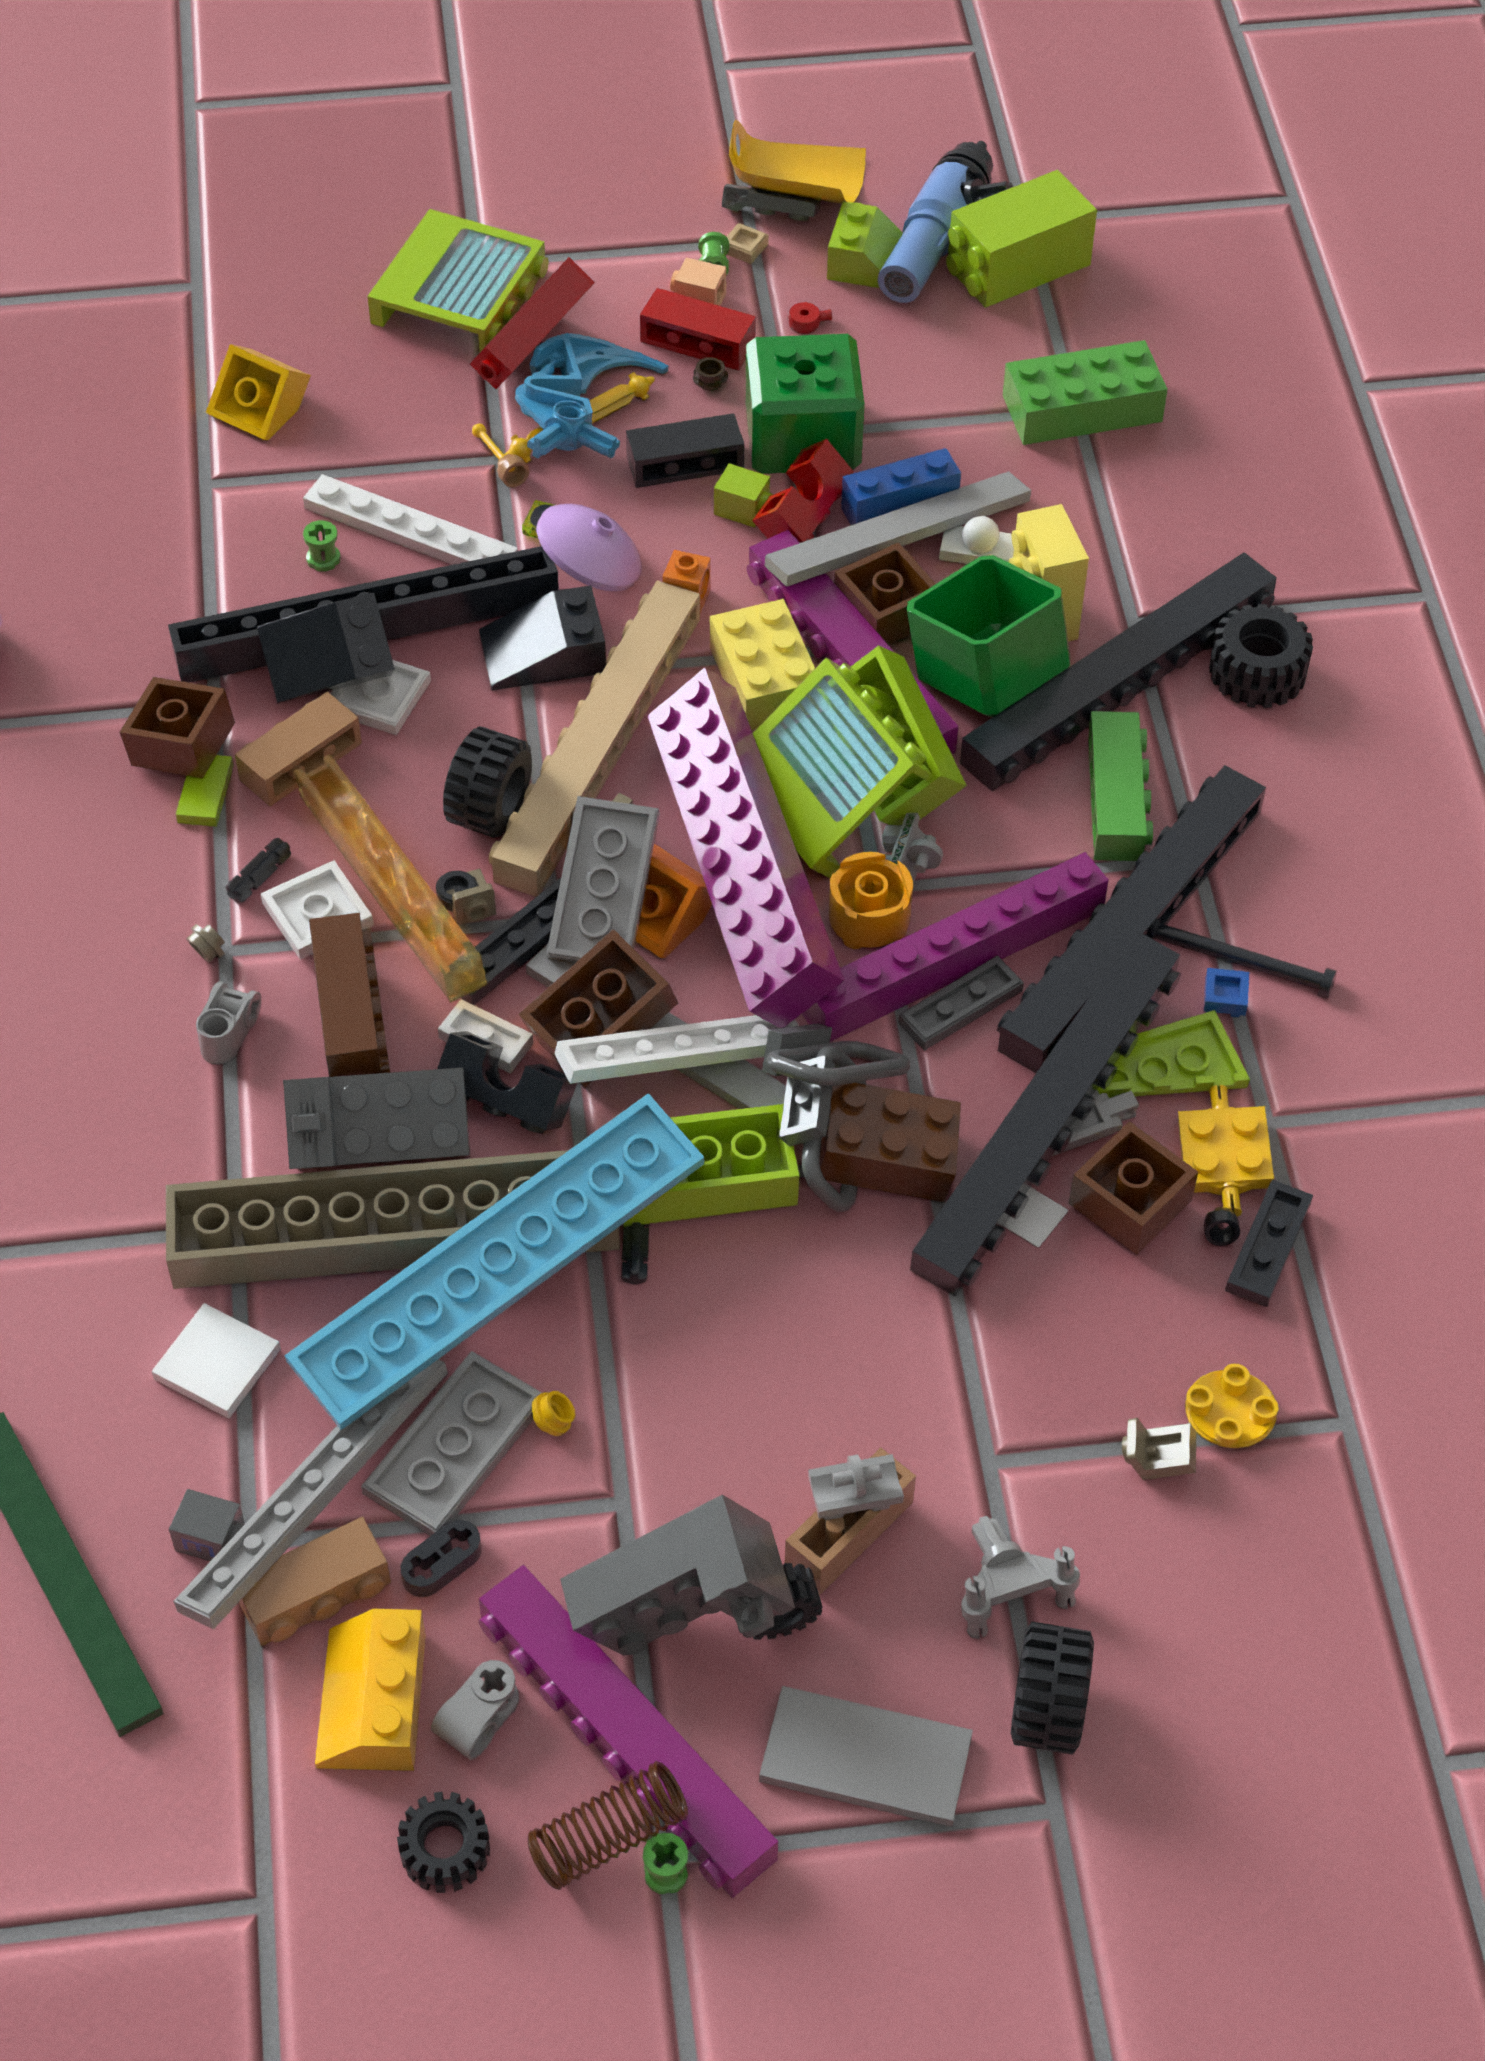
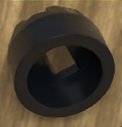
[1203,1207,1241,1246]

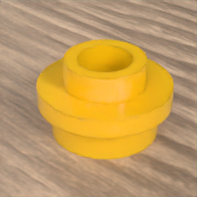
[532,1391,575,1436]

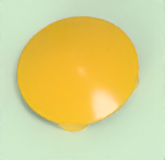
[1185,1364,1279,1448]

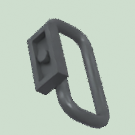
[762,1023,910,1086]
[779,1046,867,1212]

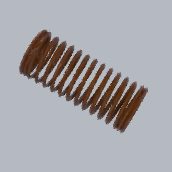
[527,1761,688,1890]

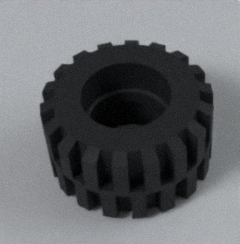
[1209,604,1313,708]
[443,726,532,838]
[1010,1621,1094,1755]

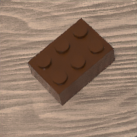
[519,929,679,1089]
[819,1083,961,1202]

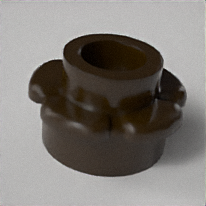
[693,357,728,391]

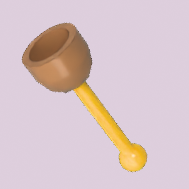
[472,423,529,488]

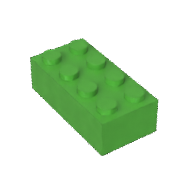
[1003,340,1168,445]

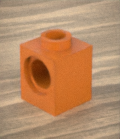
[662,549,711,614]

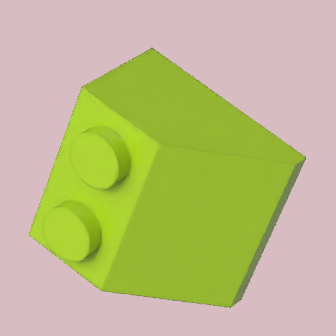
[827,201,903,288]

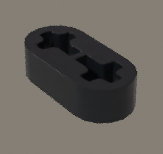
[400,1520,482,1597]

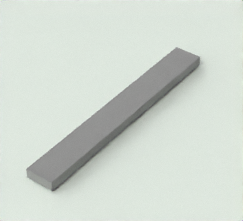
[765,471,1031,587]
[526,944,786,1109]
[173,1360,448,1629]

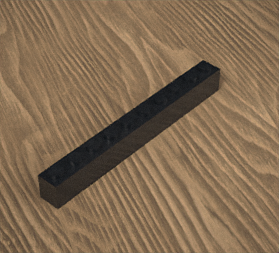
[168,546,559,683]
[960,552,1277,792]
[997,765,1266,1073]
[910,931,1181,1297]

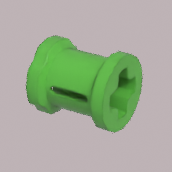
[698,232,730,275]
[303,520,341,572]
[643,1833,688,1894]

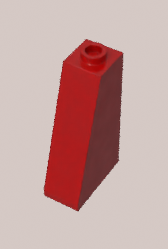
[470,257,595,389]

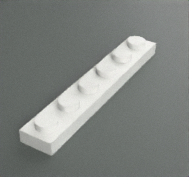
[303,474,518,565]
[555,1015,799,1084]

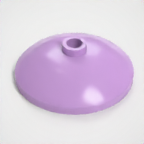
[537,504,642,591]

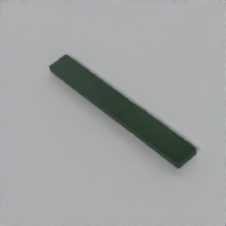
[0,1412,164,1738]

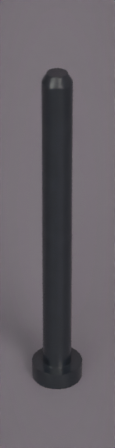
[1155,923,1337,998]

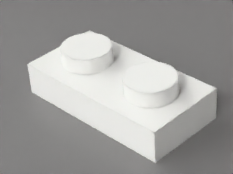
[438,999,533,1074]

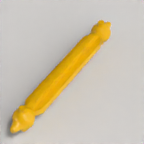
[504,372,655,463]

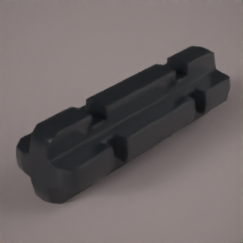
[225,838,291,903]
[621,1222,650,1284]

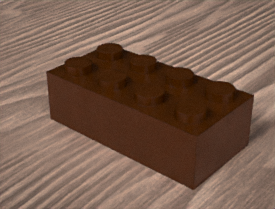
[309,912,390,1077]

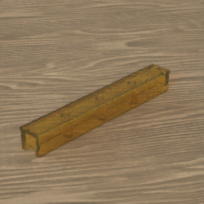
[294,754,487,1003]

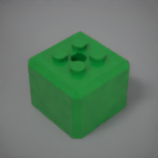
[745,334,865,474]
[907,555,1070,718]

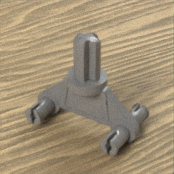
[961,1516,1080,1639]

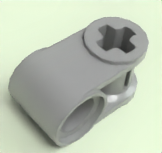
[196,981,261,1065]
[431,1660,519,1760]

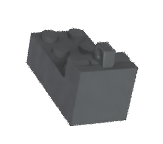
[283,1067,470,1169]
[560,1494,795,1656]

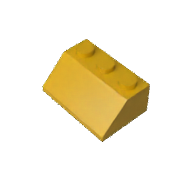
[315,1609,426,1771]

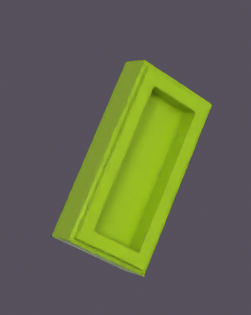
[176,755,234,827]

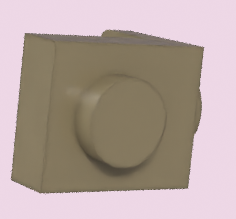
[446,868,496,926]
[1122,1418,1197,1480]

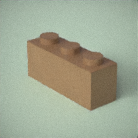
[235,691,362,806]
[784,1447,916,1596]
[238,1516,391,1646]

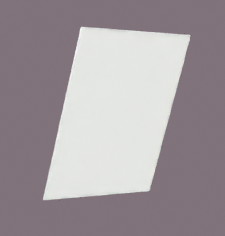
[1004,1187,1069,1248]

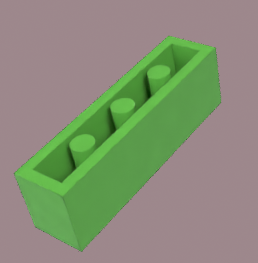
[1088,711,1153,861]

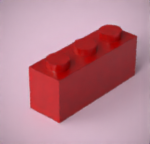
[640,288,756,371]

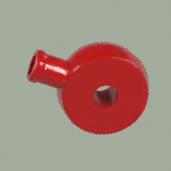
[787,302,832,334]

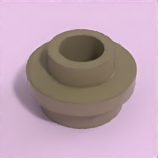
[186,924,225,963]

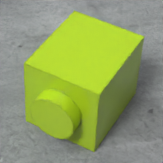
[714,464,773,528]

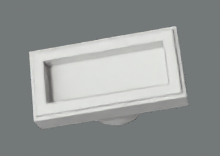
[939,516,1014,564]

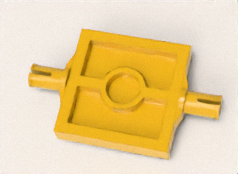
[1178,1085,1274,1217]

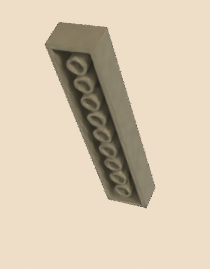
[166,1150,620,1289]

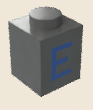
[169,1489,245,1561]

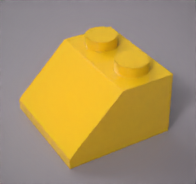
[206,344,311,441]

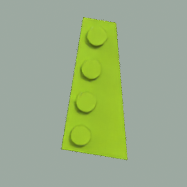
[1097,1010,1250,1098]

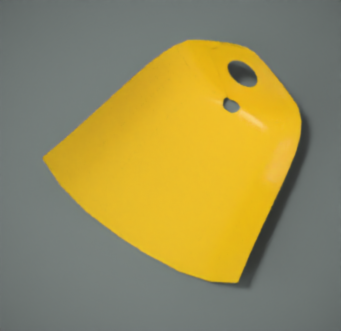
[729,120,866,203]

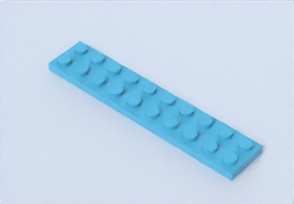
[285,1093,704,1430]

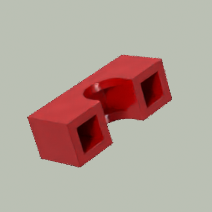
[752,439,854,543]

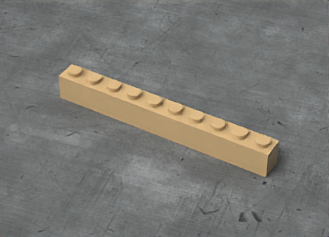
[489,580,700,897]

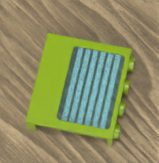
[367,209,549,352]
[753,658,933,878]

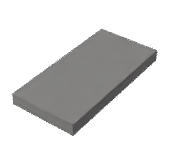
[546,796,660,963]
[361,1351,542,1536]
[759,1686,973,1827]

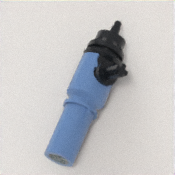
[878,141,1013,303]

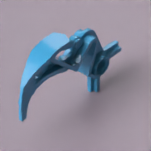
[515,333,669,458]

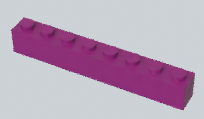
[747,530,959,754]
[802,852,1109,1042]
[478,1564,778,1898]

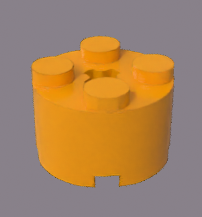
[828,852,913,949]

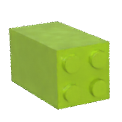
[946,169,1097,308]

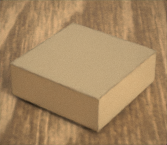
[726,223,769,264]

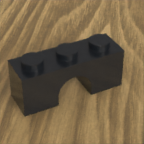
[437,1031,577,1134]

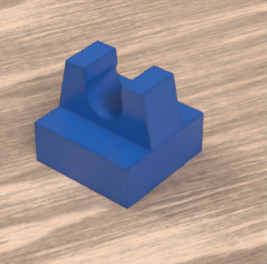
[1203,968,1249,1017]

